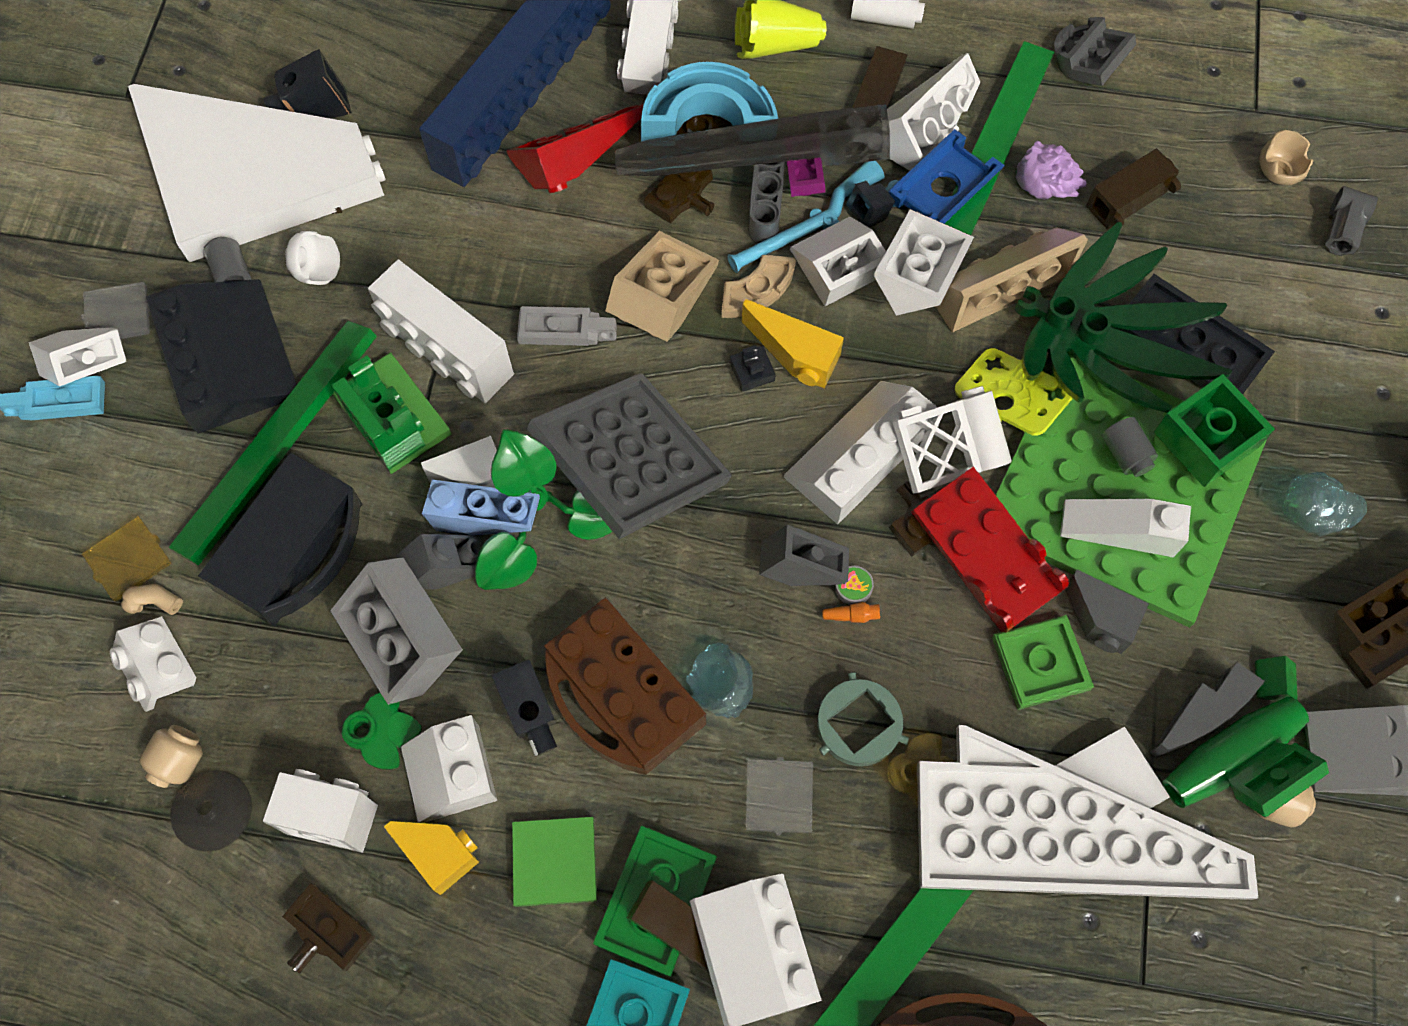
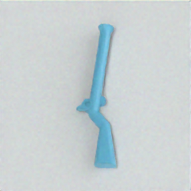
[727,157,885,273]

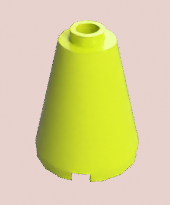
[735,0,826,59]

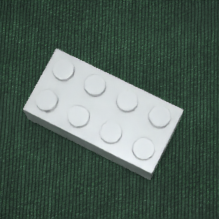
[368,259,514,404]

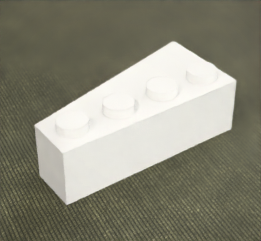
[617,0,681,95]

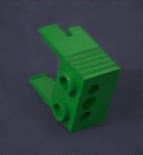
[331,355,426,470]

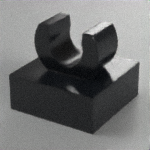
[730,345,776,392]

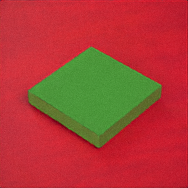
[992,615,1094,710]
[512,817,597,907]

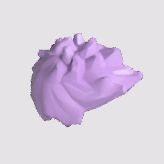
[1015,141,1087,200]

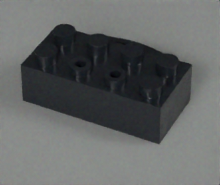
[198,452,363,627]

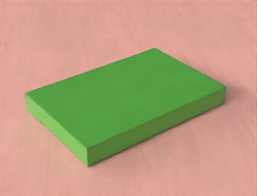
[332,353,452,474]

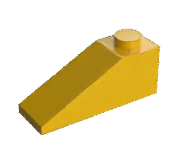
[742,299,844,389]

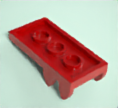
[911,466,1069,633]

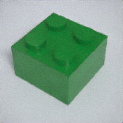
[1154,374,1275,487]

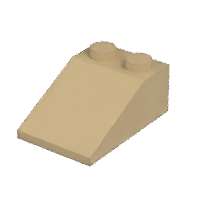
[606,231,719,342]

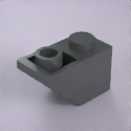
[396,534,484,589]

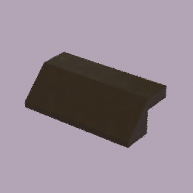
[1333,568,1408,689]

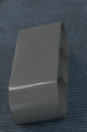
[748,142,786,243]

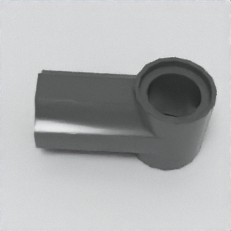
[1325,186,1378,256]

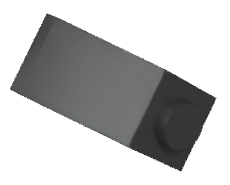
[759,524,849,586]
[1065,570,1149,654]

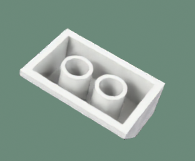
[690,874,822,1026]

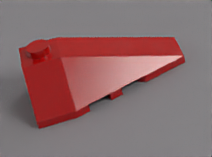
[507,104,644,193]

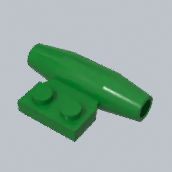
[1162,696,1329,818]

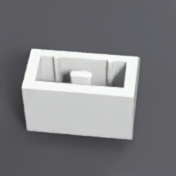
[790,217,886,306]

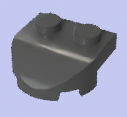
[1054,17,1136,86]

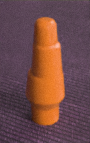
[822,602,880,623]

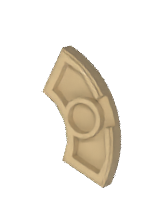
[722,255,796,318]

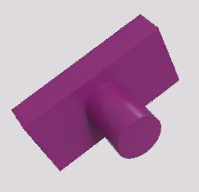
[784,134,825,197]

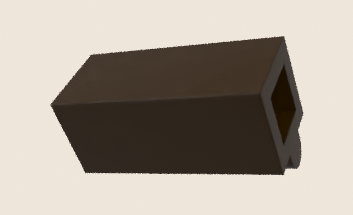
[1086,148,1181,230]

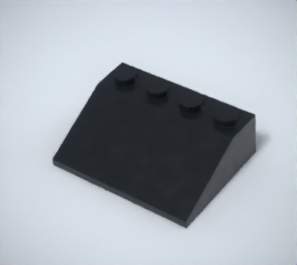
[146,279,297,434]

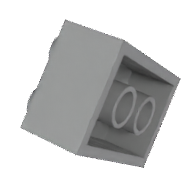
[330,557,463,705]

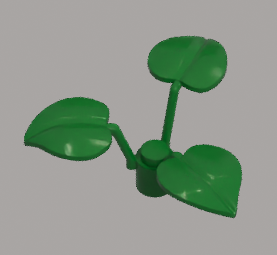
[475,429,613,590]

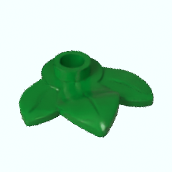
[342,693,422,770]

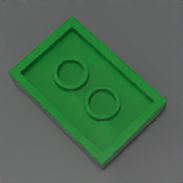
[593,826,717,977]

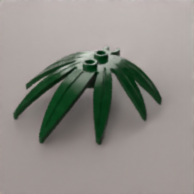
[1015,222,1232,413]

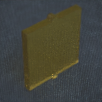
[82,516,172,602]

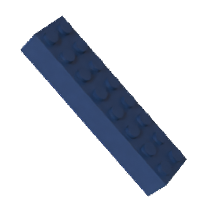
[419,0,611,187]

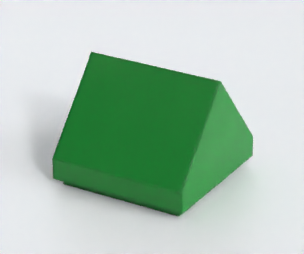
[1255,656,1298,701]

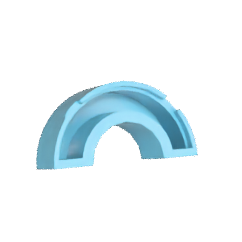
[641,62,778,143]

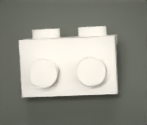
[110,617,196,712]

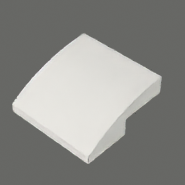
[1055,727,1170,808]

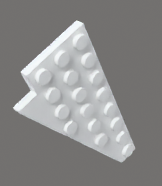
[917,725,1258,900]

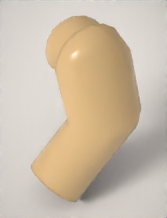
[121,584,183,615]

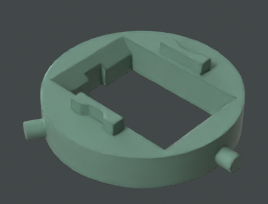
[817,672,909,766]

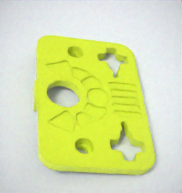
[955,348,1073,436]

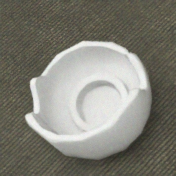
[285,231,340,285]

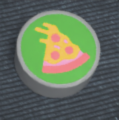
[835,566,874,605]

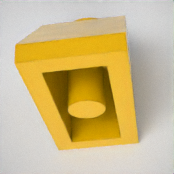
[384,821,479,895]

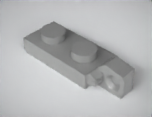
[517,306,617,346]

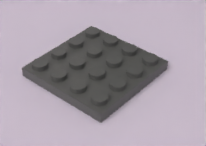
[527,373,732,539]

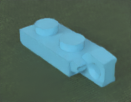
[0,376,105,421]

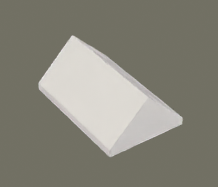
[874,209,974,316]

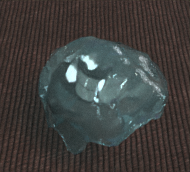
[1281,472,1367,536]
[686,642,753,719]

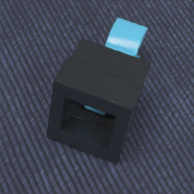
[846,180,904,228]

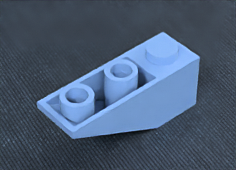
[422,479,540,536]

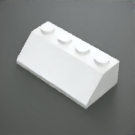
[784,381,937,525]

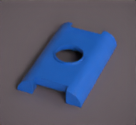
[889,129,1005,224]

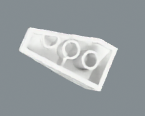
[870,53,980,171]

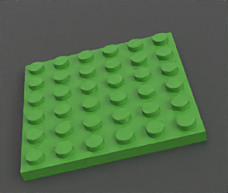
[996,352,1267,628]

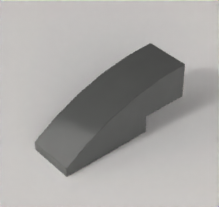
[1150,662,1264,758]

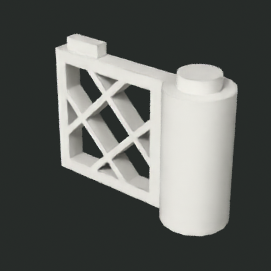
[851,0,925,29]
[892,386,1012,493]

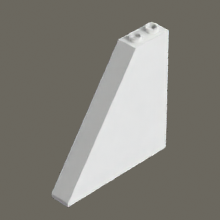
[128,84,386,262]

